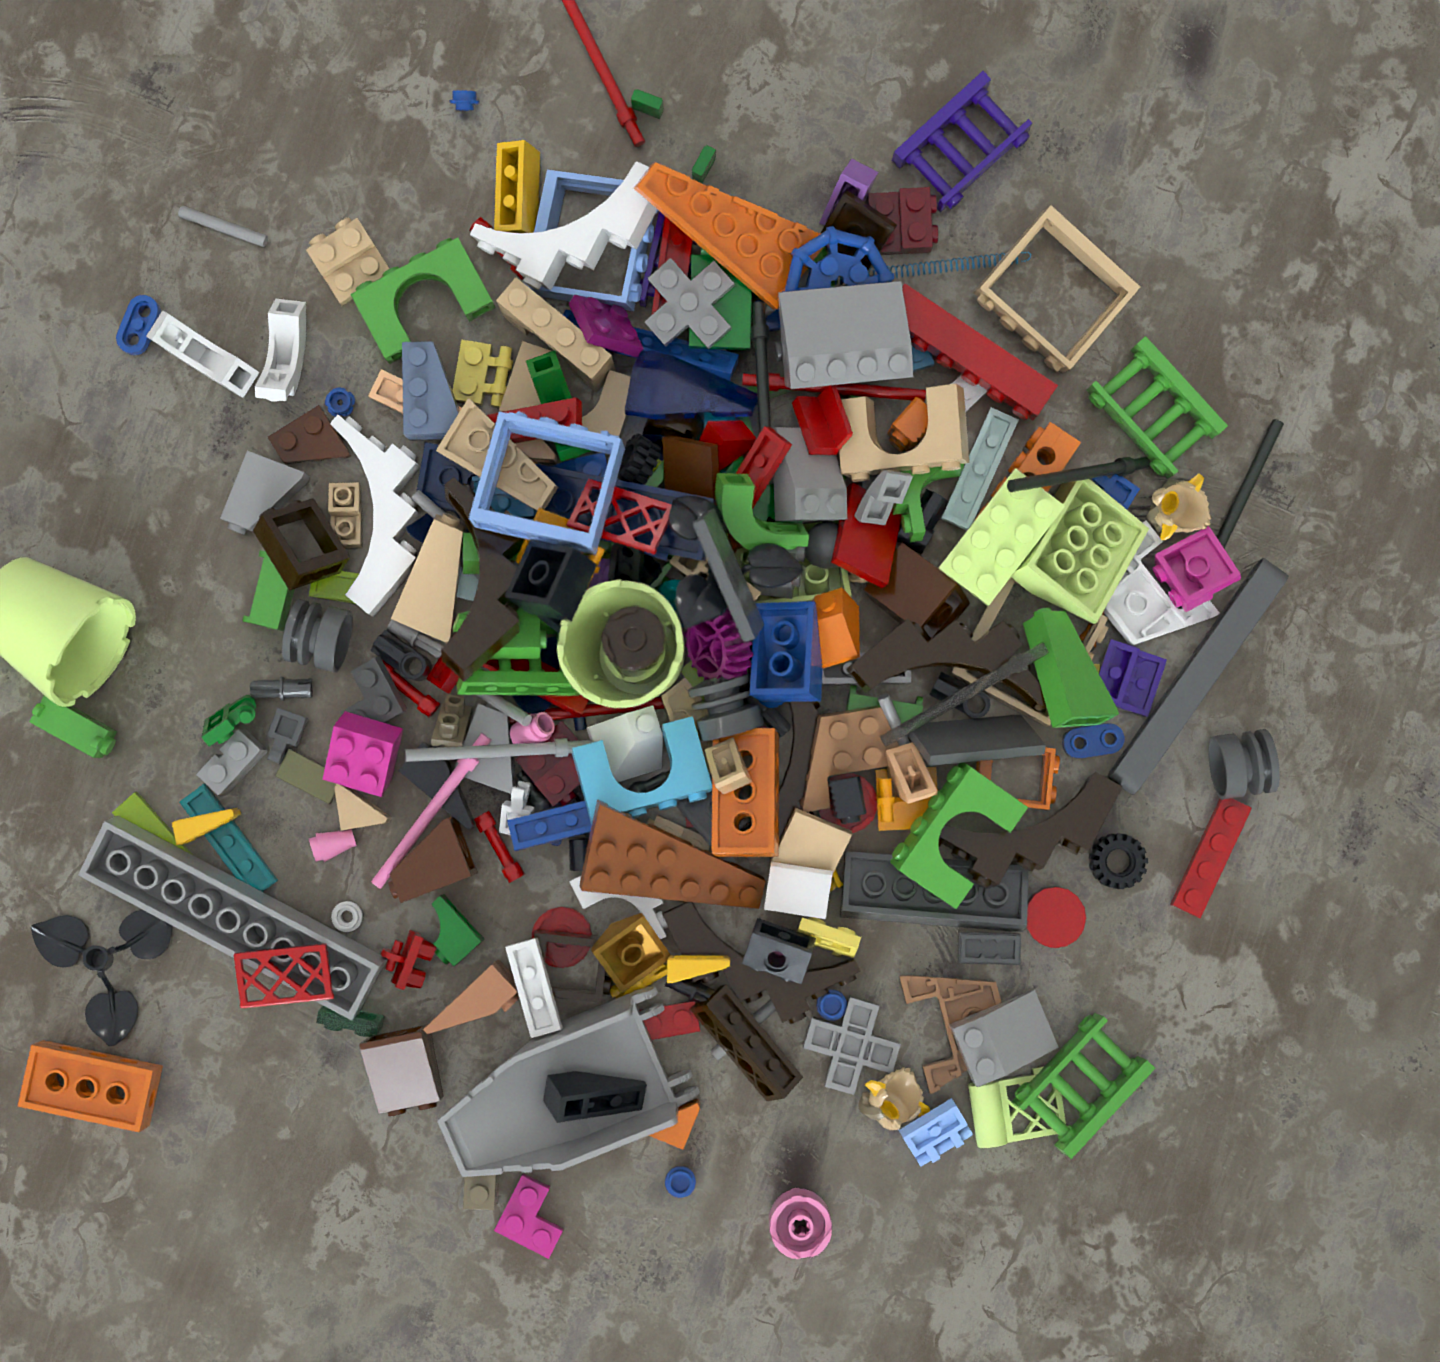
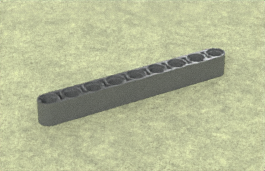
[1107,558,1289,795]

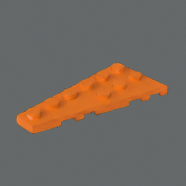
[633,162,823,310]

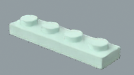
[941,407,1019,531]

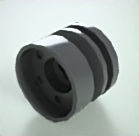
[282,599,353,673]
[688,673,764,741]
[1208,729,1280,800]

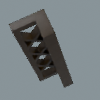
[690,984,803,1101]

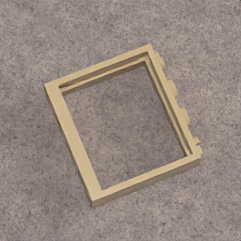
[973,205,1140,373]
[950,578,1109,727]

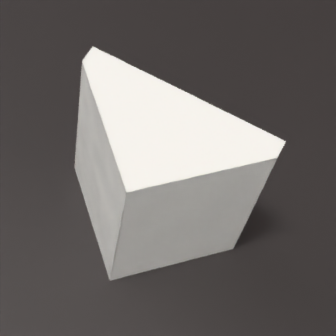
[764,862,833,919]

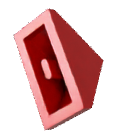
[699,420,757,471]

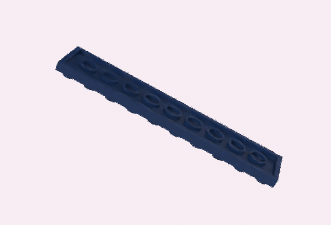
[416,442,716,561]

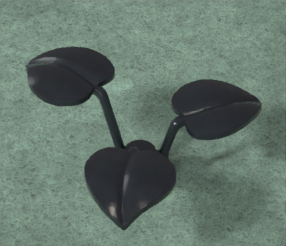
[669,496,803,629]
[31,910,173,1046]

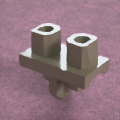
[431,695,472,747]

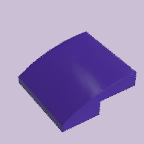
[1099,639,1167,717]

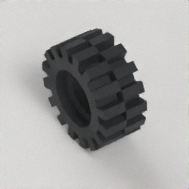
[617,433,661,485]
[1089,833,1148,889]

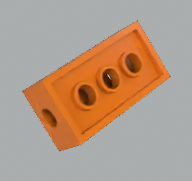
[974,422,1081,521]
[712,728,779,857]
[17,1040,163,1132]

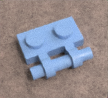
[899,1098,973,1166]

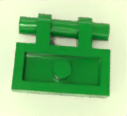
[201,695,256,747]

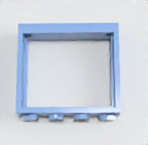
[524,170,659,311]
[469,411,625,555]

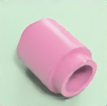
[510,712,555,744]

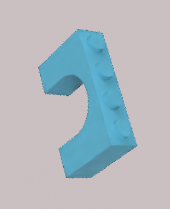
[572,716,712,824]

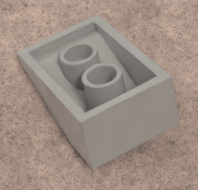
[772,427,847,521]
[949,989,1059,1087]

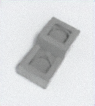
[854,470,913,525]

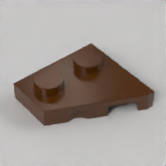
[268,405,352,464]

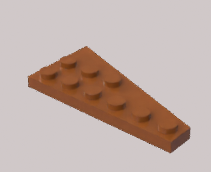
[579,799,766,909]

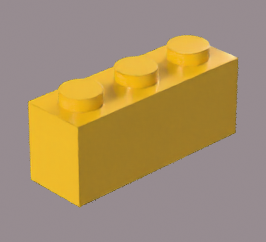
[494,140,540,234]

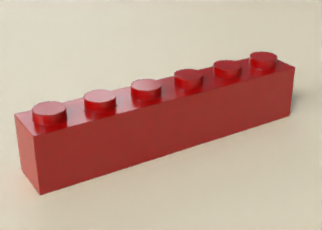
[902,283,1058,421]

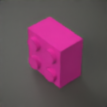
[323,711,403,797]

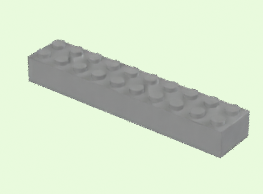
[78,816,388,1020]

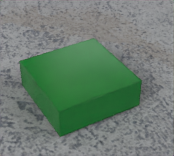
[631,89,664,119]
[692,145,716,184]

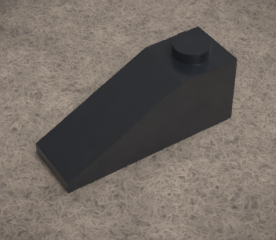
[398,742,476,830]
[543,1071,647,1123]

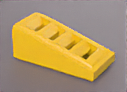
[172,808,241,846]
[667,955,730,983]

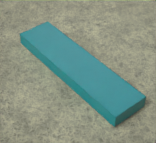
[179,784,278,892]

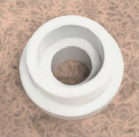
[331,901,363,932]

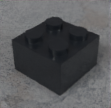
[504,540,597,622]

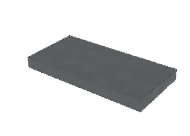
[693,508,764,642]
[906,714,1046,766]

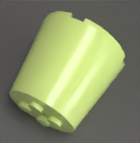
[0,557,136,707]
[557,580,685,708]

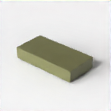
[275,749,336,804]

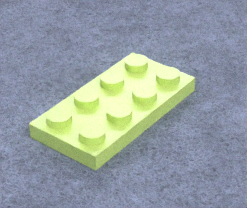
[938,468,1065,606]

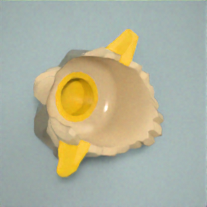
[1146,474,1212,540]
[858,1067,930,1131]

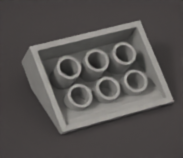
[778,281,914,389]

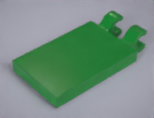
[689,247,752,350]

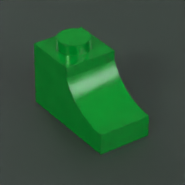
[431,894,485,966]

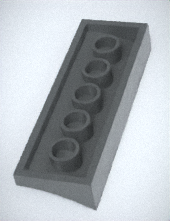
[840,851,1029,932]

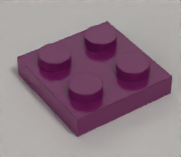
[569,294,643,357]

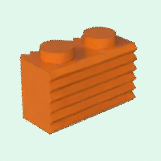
[887,397,928,452]

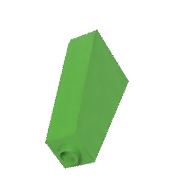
[1023,608,1119,728]

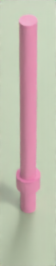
[371,733,491,889]

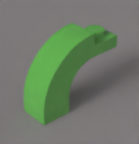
[892,464,964,542]
[715,473,809,550]

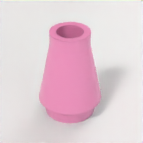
[309,829,357,862]

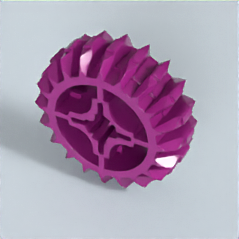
[683,608,753,680]

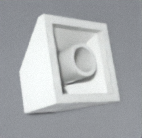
[586,706,663,782]

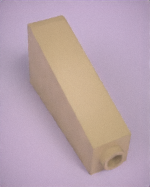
[391,513,465,643]

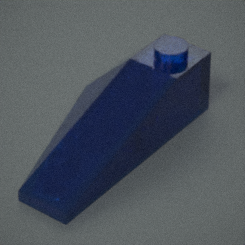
[625,350,758,419]

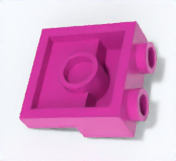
[1152,526,1241,612]

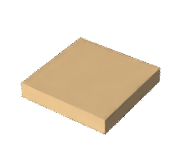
[770,808,852,875]

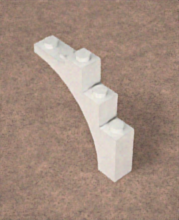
[470,161,657,291]
[330,414,420,617]

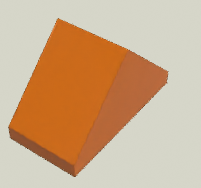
[648,1098,700,1150]

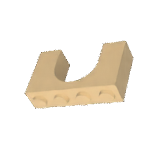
[496,277,615,393]
[499,341,639,455]
[839,384,970,482]

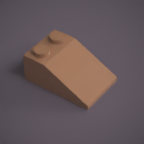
[423,959,519,1034]

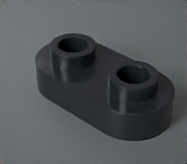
[608,537,645,583]

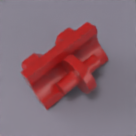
[381,930,436,990]

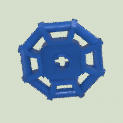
[782,226,895,292]

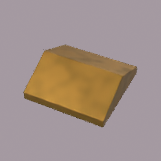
[590,913,671,993]

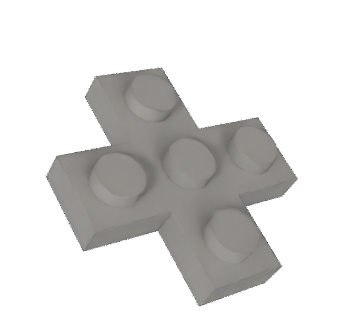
[645,258,735,349]
[803,996,901,1095]

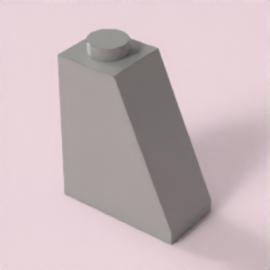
[220,450,310,535]
[455,703,516,794]

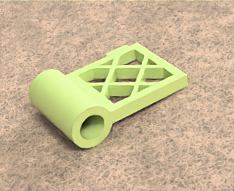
[968,1066,1066,1148]

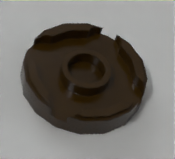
[601,606,667,671]

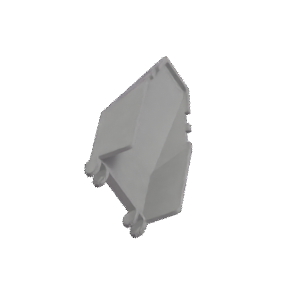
[437,986,700,1177]

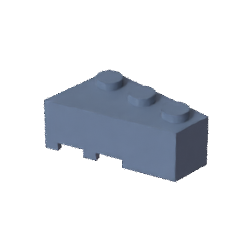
[402,341,460,440]

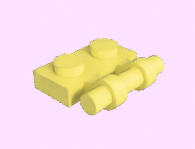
[452,339,513,408]
[797,917,861,958]

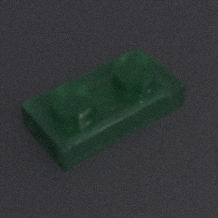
[316,1006,385,1037]

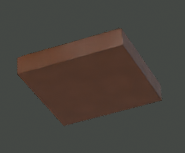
[662,435,719,506]

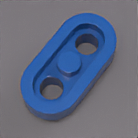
[116,295,161,355]
[1062,723,1125,758]

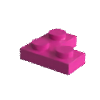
[494,1173,564,1259]

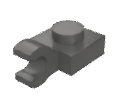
[267,708,308,764]

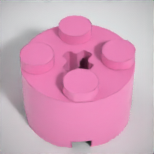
[769,1188,832,1259]

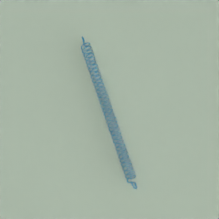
[830,252,1031,286]

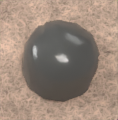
[805,521,839,569]

